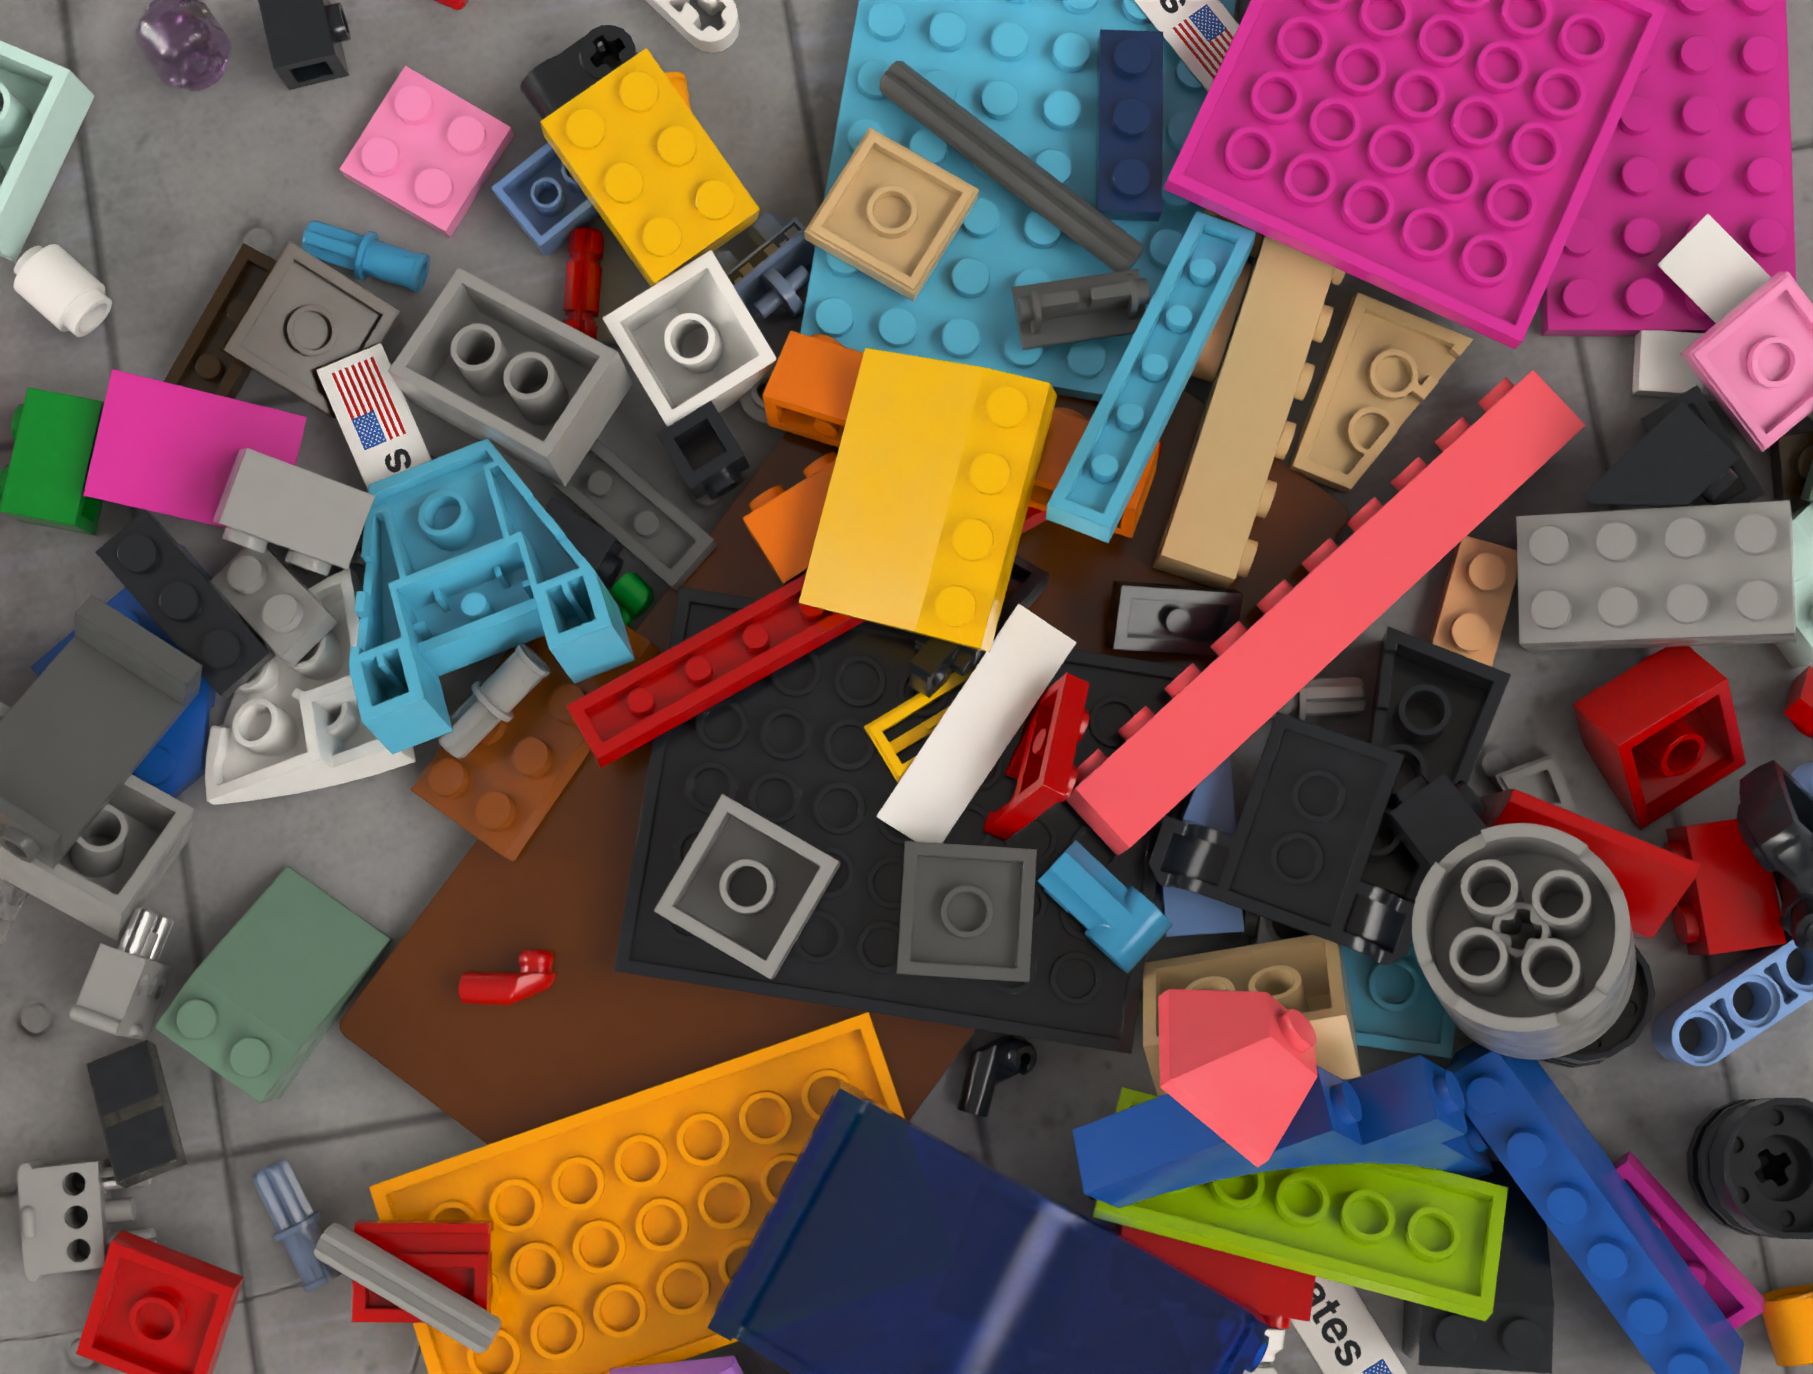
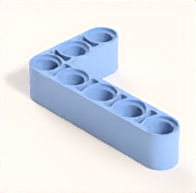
[1651,761,1813,1066]

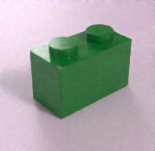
[0,387,104,536]

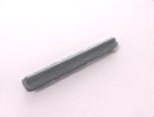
[879,61,1143,272]

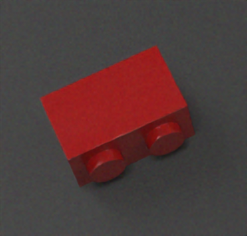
[1662,818,1786,955]

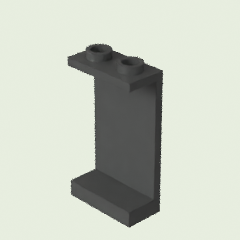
[0,594,202,869]

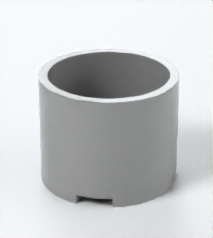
[1412,823,1636,1060]

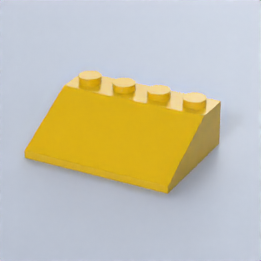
[799,348,1057,652]

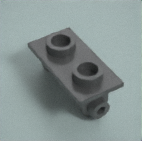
[1012,269,1150,350]

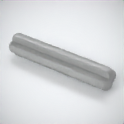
[314,1223,501,1353]

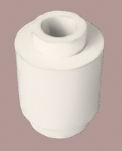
[14,244,112,337]

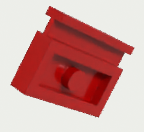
[351,1220,493,1323]

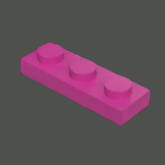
[1613,1151,1765,1329]

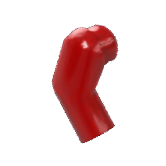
[458,949,557,1006]

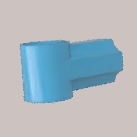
[1036,840,1173,974]

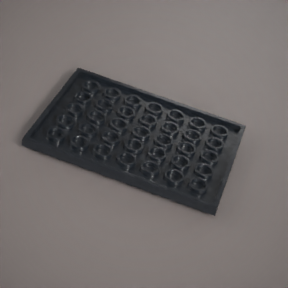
[614,587,1187,1054]

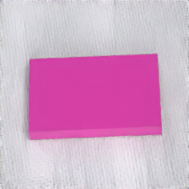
[83,369,307,528]

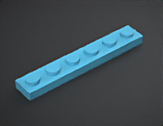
[1046,211,1256,543]

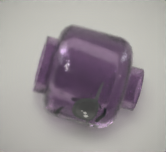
[135,0,231,91]

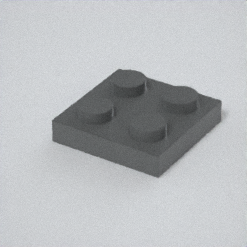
[897,841,1037,982]

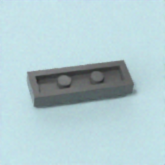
[538,439,718,592]

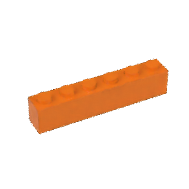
[762,331,1160,538]

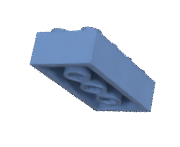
[491,142,599,257]

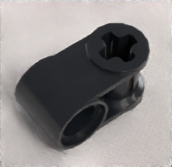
[520,25,638,120]

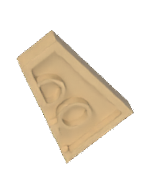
[1289,292,1474,493]

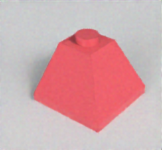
[1158,989,1318,1168]

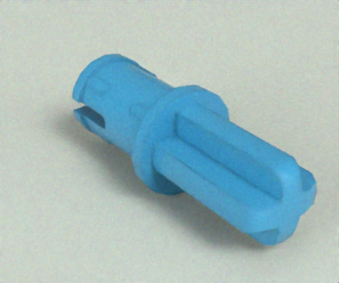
[302,220,430,293]

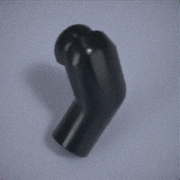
[957,1035,1037,1117]

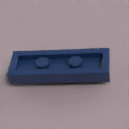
[1096,29,1163,221]

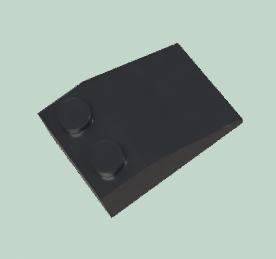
[1402,1160,1554,1374]

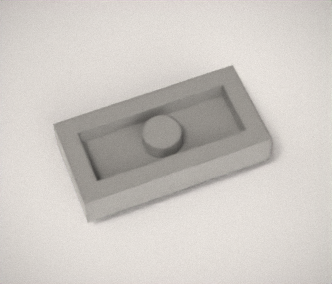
[211,546,339,667]

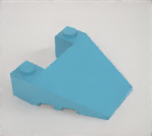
[349,438,635,755]

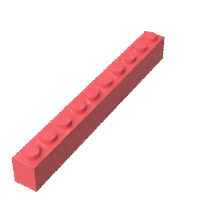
[1066,370,1586,856]

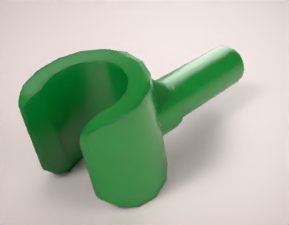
[609,572,654,627]

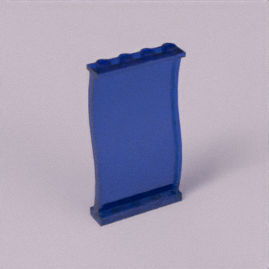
[707,1079,1269,1374]

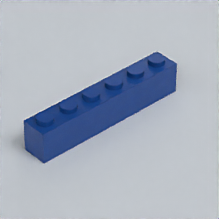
[1446,1041,1744,1374]

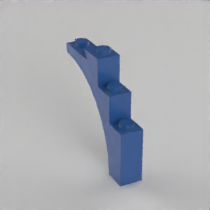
[1072,1055,1494,1208]

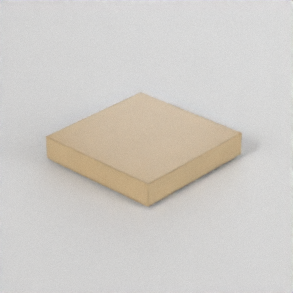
[804,127,979,302]

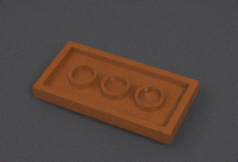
[411,624,660,862]

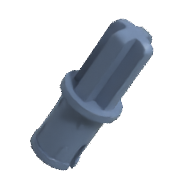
[253,1160,342,1292]

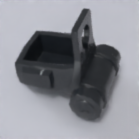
[1737,760,1813,950]

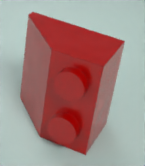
[1572,646,1746,830]

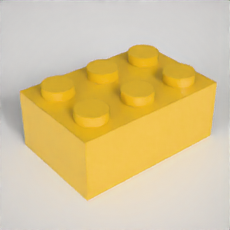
[540,48,760,287]

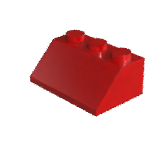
[1479,789,1701,939]

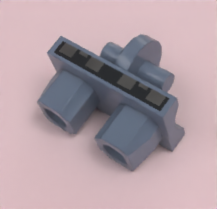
[715,212,815,319]

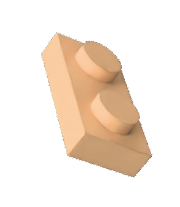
[1428,536,1518,667]

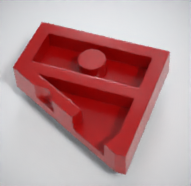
[983,673,1090,841]

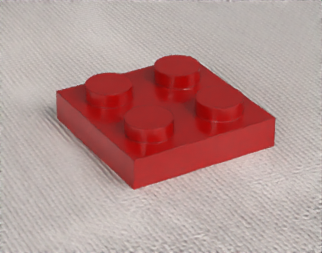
[76,1230,244,1374]

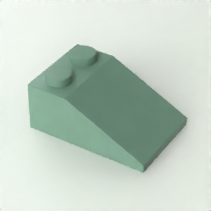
[154,866,393,1103]

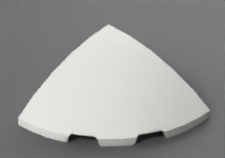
[205,567,416,805]

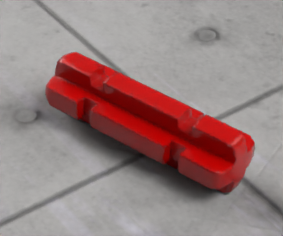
[562,227,604,340]

